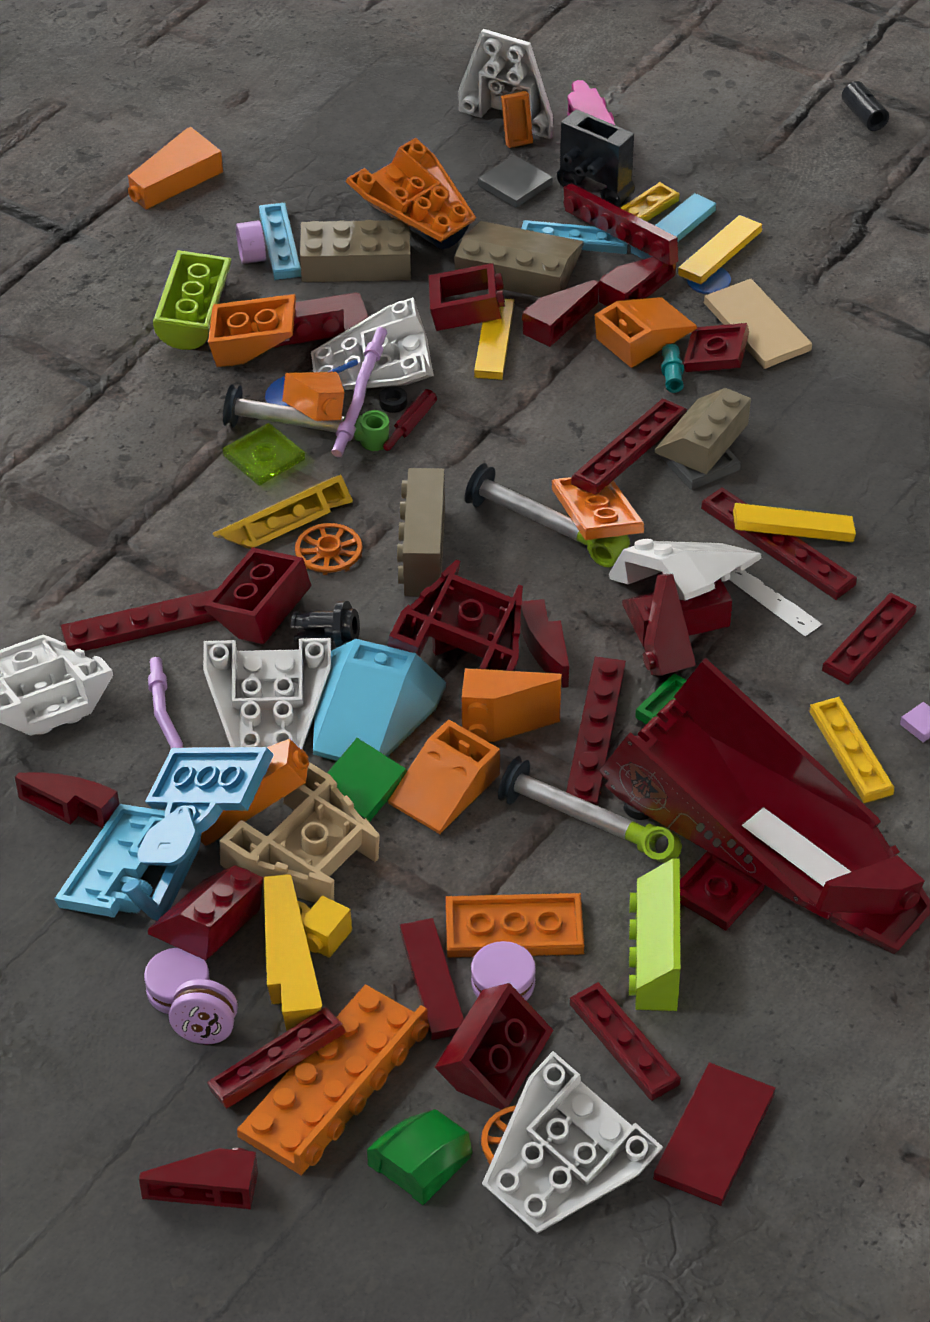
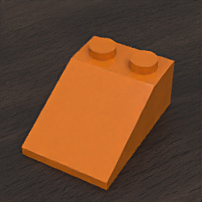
[208,294,296,367]
[462,668,562,742]

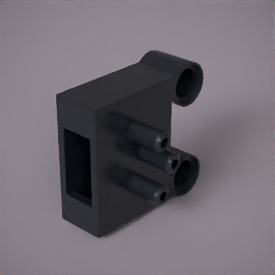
[557,109,635,207]

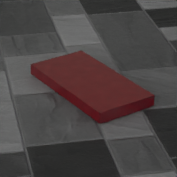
[653,1062,776,1206]

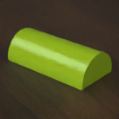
[153,250,231,350]

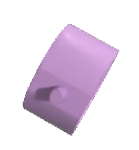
[236,220,266,264]

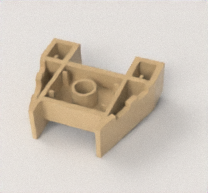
[220,762,380,903]

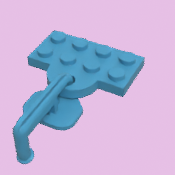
[122,747,274,921]

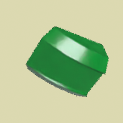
[367,1109,473,1205]

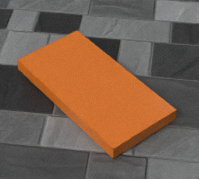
[552,477,644,540]
[446,893,584,958]

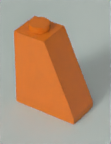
[282,372,345,421]

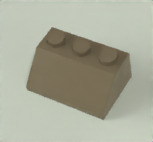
[655,388,751,474]

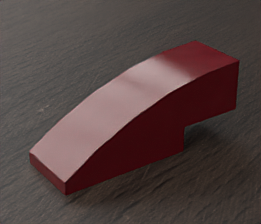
[520,599,569,688]
[15,772,119,828]

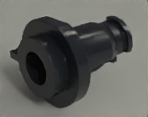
[291,601,360,648]

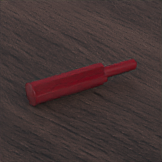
[383,389,437,451]

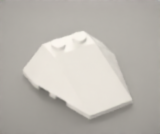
[609,539,762,601]
[0,634,113,736]

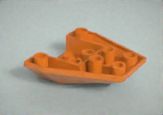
[345,138,476,242]

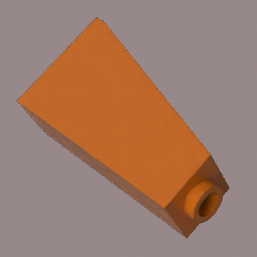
[128,127,223,210]
[200,739,309,846]

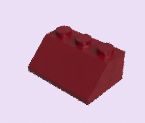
[204,547,312,644]
[622,579,732,646]
[148,865,264,960]
[435,983,554,1110]

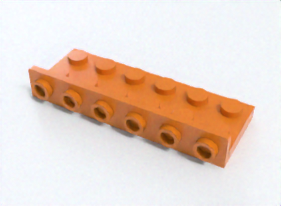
[237,984,429,1176]

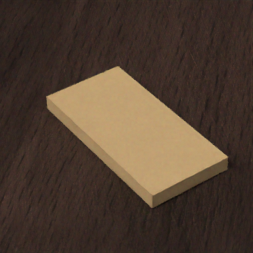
[704,279,812,369]

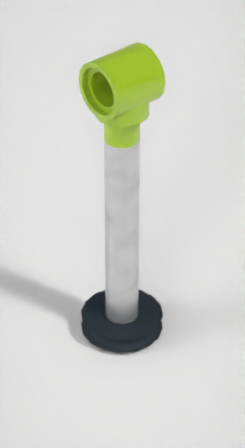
[464,463,630,567]
[498,756,682,863]

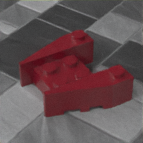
[387,559,523,671]

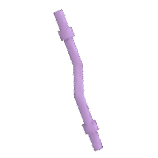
[331,327,387,457]
[148,657,183,748]

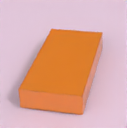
[501,91,533,148]

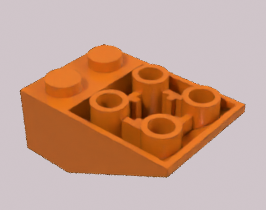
[594,297,697,368]
[388,719,500,834]

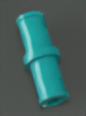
[661,344,684,393]

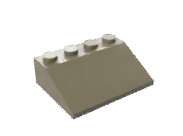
[454,221,584,297]

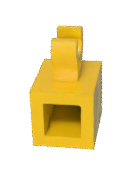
[298,895,352,958]

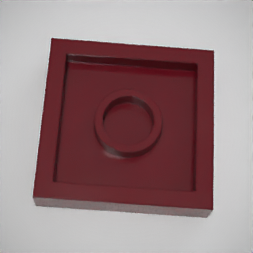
[683,323,749,372]
[680,851,765,931]

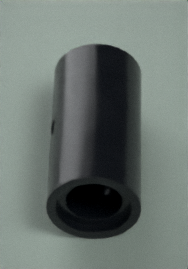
[841,81,889,131]

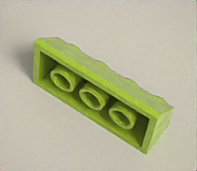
[629,858,681,1011]

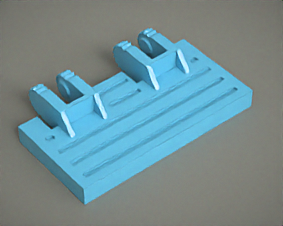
[54,804,165,917]

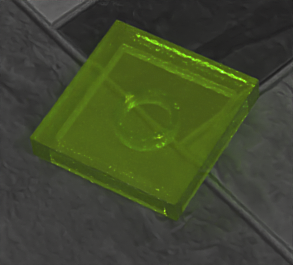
[223,423,305,486]

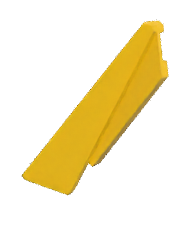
[213,475,353,549]
[264,874,322,1031]

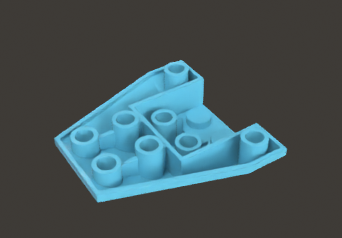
[313,639,446,761]

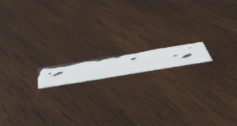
[729,568,822,636]

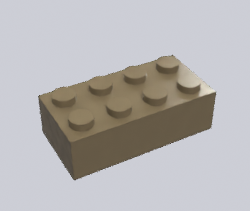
[300,219,411,282]
[397,468,445,597]

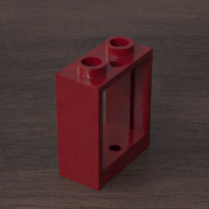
[429,263,505,331]

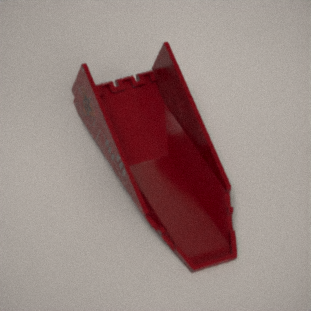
[599,658,930,954]

